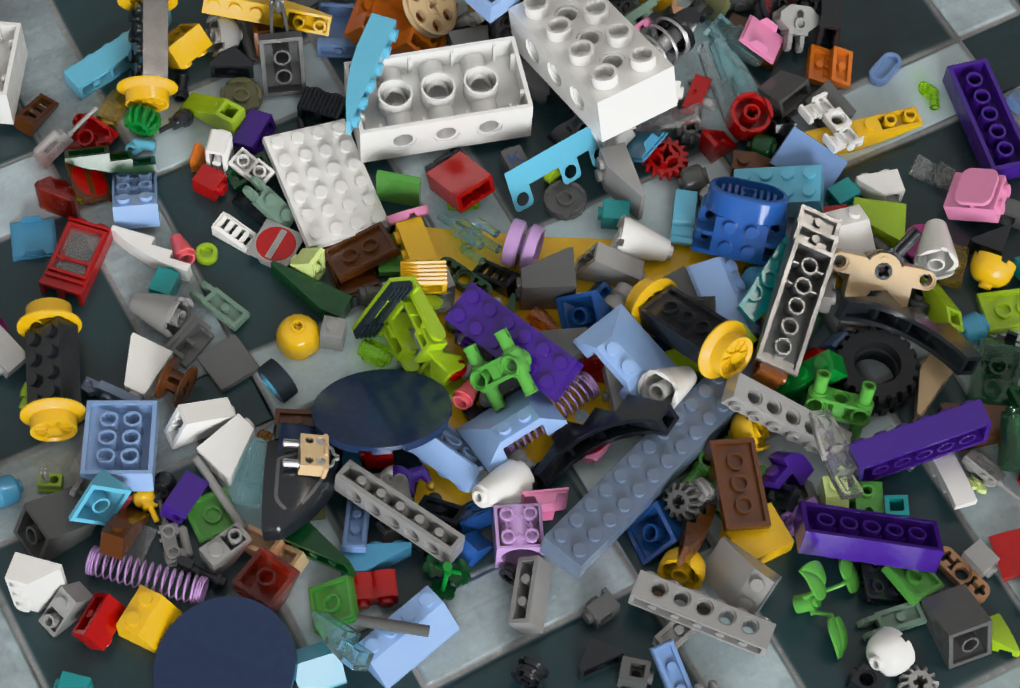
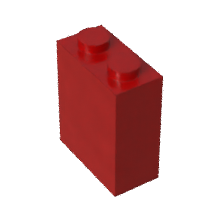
[426,151,495,213]

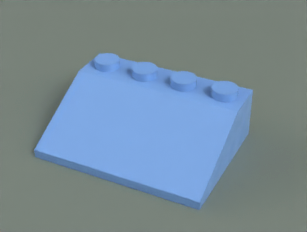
[80,400,159,491]

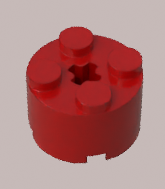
[726,92,773,141]

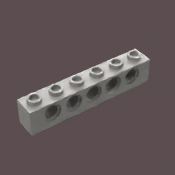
[721,372,852,463]
[334,459,466,564]
[628,570,776,658]

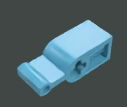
[670,189,698,246]

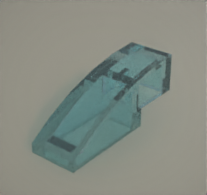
[703,13,765,67]
[708,37,758,98]
[233,436,270,509]
[311,610,374,671]

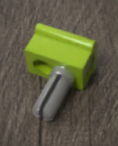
[37,468,64,493]

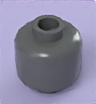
[677,164,710,193]

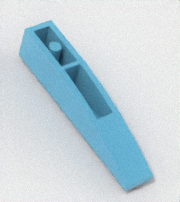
[63,10,172,100]
[346,13,399,135]

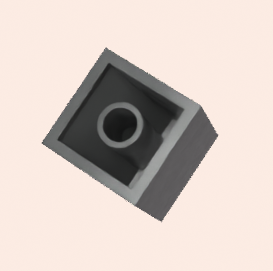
[515,247,577,310]
[13,486,96,561]
[921,584,992,669]

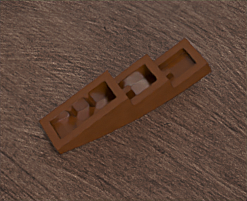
[677,502,716,566]

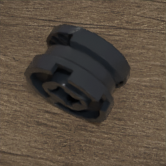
[511,656,549,688]

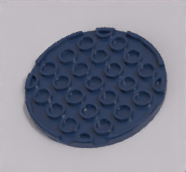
[312,369,452,455]
[153,596,298,688]

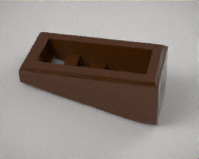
[14,93,59,137]

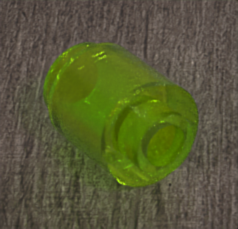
[357,339,393,368]

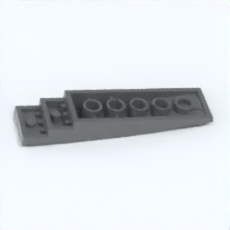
[754,204,842,377]

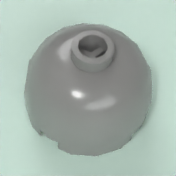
[205,15,243,57]

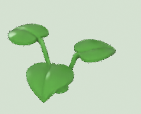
[793,559,860,660]

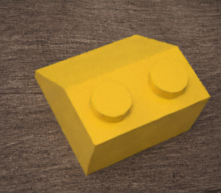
[168,23,213,70]
[116,585,183,654]

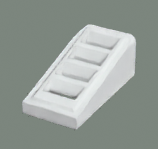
[211,211,257,255]

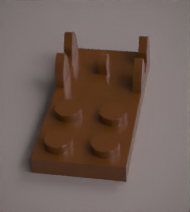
[704,437,771,532]

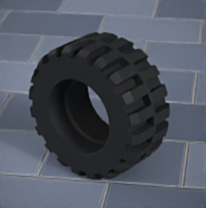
[831,327,920,416]

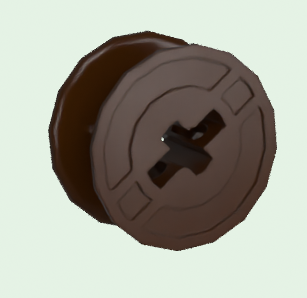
[154,357,198,408]

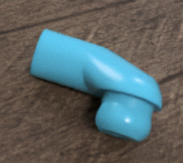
[124,138,156,156]

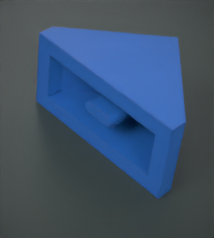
[453,530,493,568]

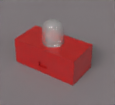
[679,74,718,121]

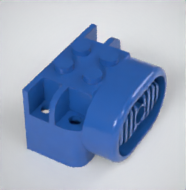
[691,176,789,266]

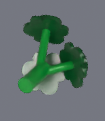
[422,554,472,600]

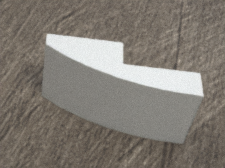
[228,147,275,183]

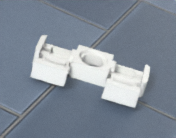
[798,92,865,154]

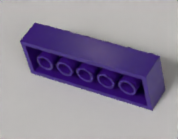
[942,58,1020,180]
[444,281,584,403]
[847,399,991,481]
[793,501,944,573]

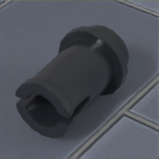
[172,74,189,102]

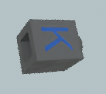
[499,145,528,173]

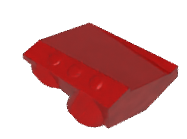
[65,113,119,150]

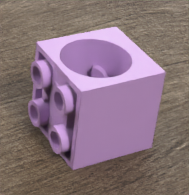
[492,503,544,568]

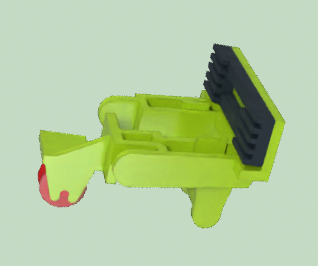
[351,276,467,386]

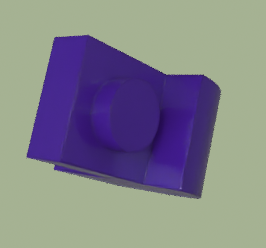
[762,451,814,489]

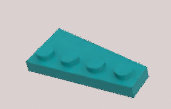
[736,235,789,325]

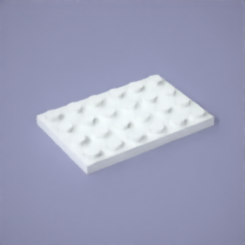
[262,119,391,248]

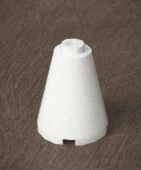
[611,215,674,262]
[913,219,959,280]
[637,366,697,409]
[472,459,535,508]

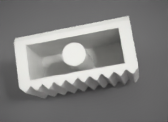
[205,129,234,177]

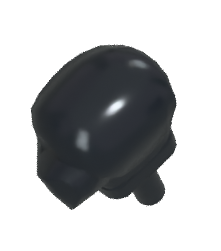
[158,108,194,134]
[153,471,177,503]

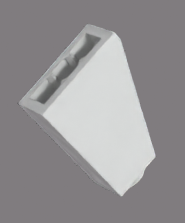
[124,332,174,400]
[164,397,236,450]
[196,413,255,488]

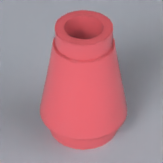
[170,233,196,264]
[452,378,478,410]

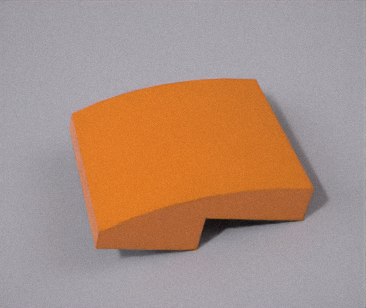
[805,44,853,88]

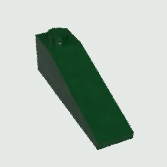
[271,260,353,320]
[283,521,357,578]

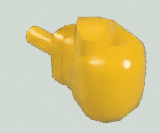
[131,491,159,523]

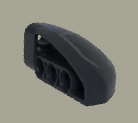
[261,423,343,541]

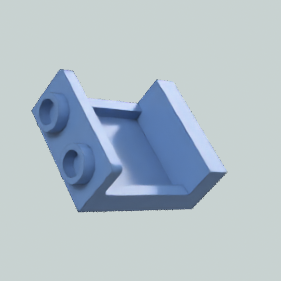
[317,2,357,58]

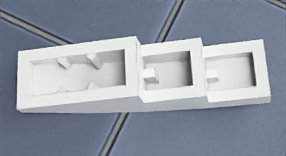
[111,225,192,282]
[927,453,978,510]

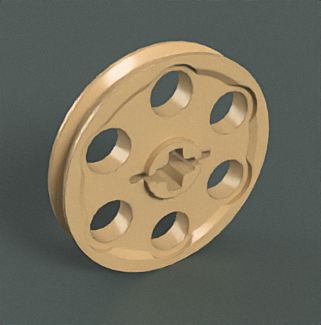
[402,0,457,38]

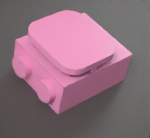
[943,168,1011,223]

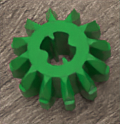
[123,103,162,138]

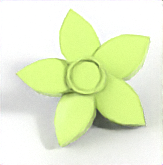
[967,474,987,494]

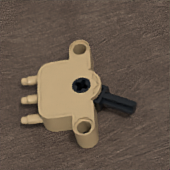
[833,227,937,307]

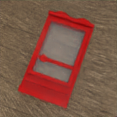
[38,216,113,306]

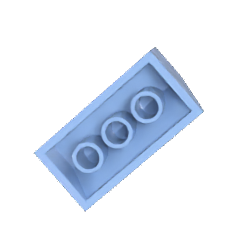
[686,257,762,340]
[403,425,493,493]
[355,586,459,688]

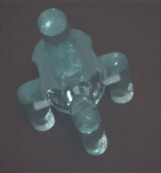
[437,211,502,266]

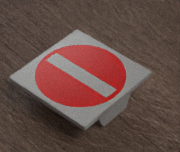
[246,219,303,268]

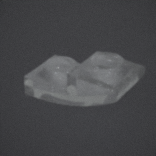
[908,154,958,190]

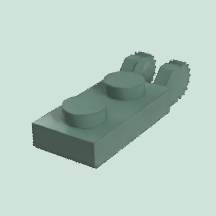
[242,175,295,228]
[189,280,250,332]
[856,602,927,642]

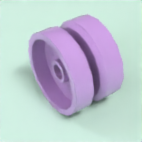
[501,218,546,271]

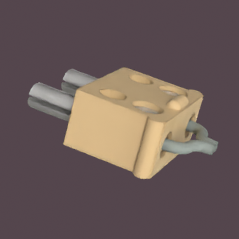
[282,433,339,479]

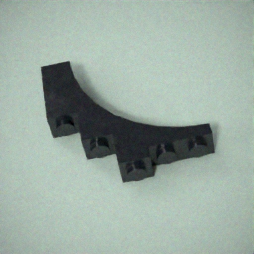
[834,290,983,375]
[532,394,679,489]

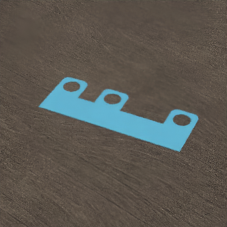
[504,126,599,212]

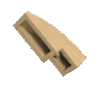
[244,523,309,580]

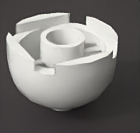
[866,627,915,676]

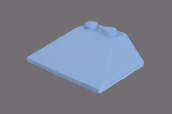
[573,304,677,400]
[456,388,568,473]

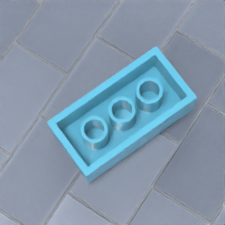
[734,164,824,217]

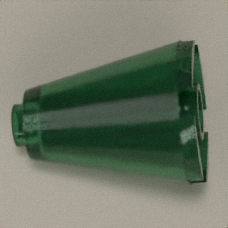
[997,405,1020,472]

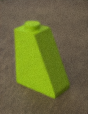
[848,197,907,248]

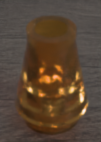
[526,305,560,330]

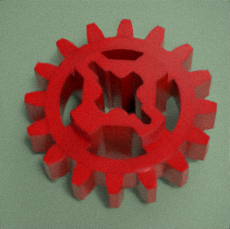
[642,137,689,181]

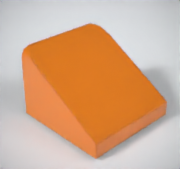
[189,142,206,173]

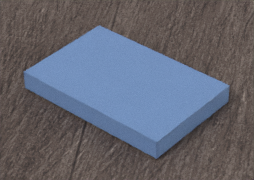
[770,126,848,197]

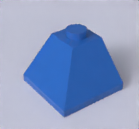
[556,290,612,329]
[626,500,683,566]

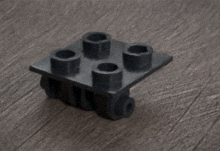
[857,562,906,605]

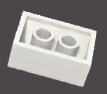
[824,204,876,263]
[5,552,68,612]

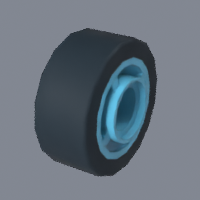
[257,358,298,403]

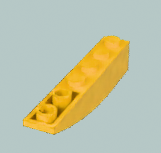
[202,0,332,36]
[804,106,923,155]

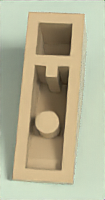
[913,354,953,422]

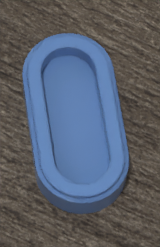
[868,52,902,87]

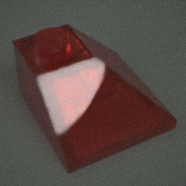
[34,176,81,219]

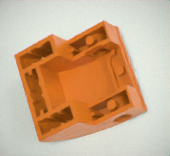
[343,0,458,55]

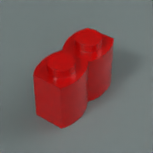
[354,569,399,610]

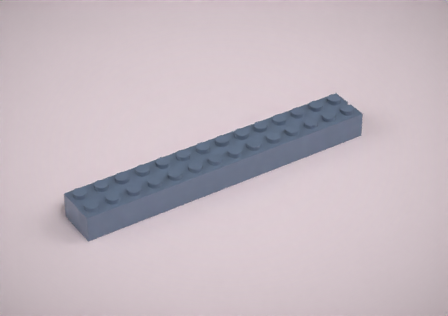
[540,347,756,580]

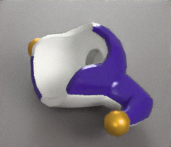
[373,465,436,500]

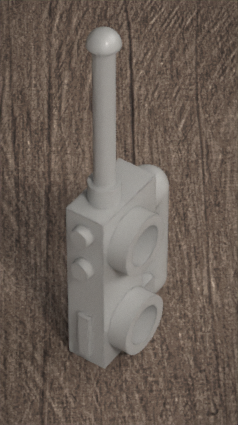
[32,106,98,168]
[961,449,1020,502]
[157,498,193,567]

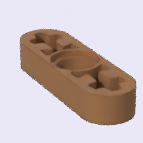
[938,546,990,604]

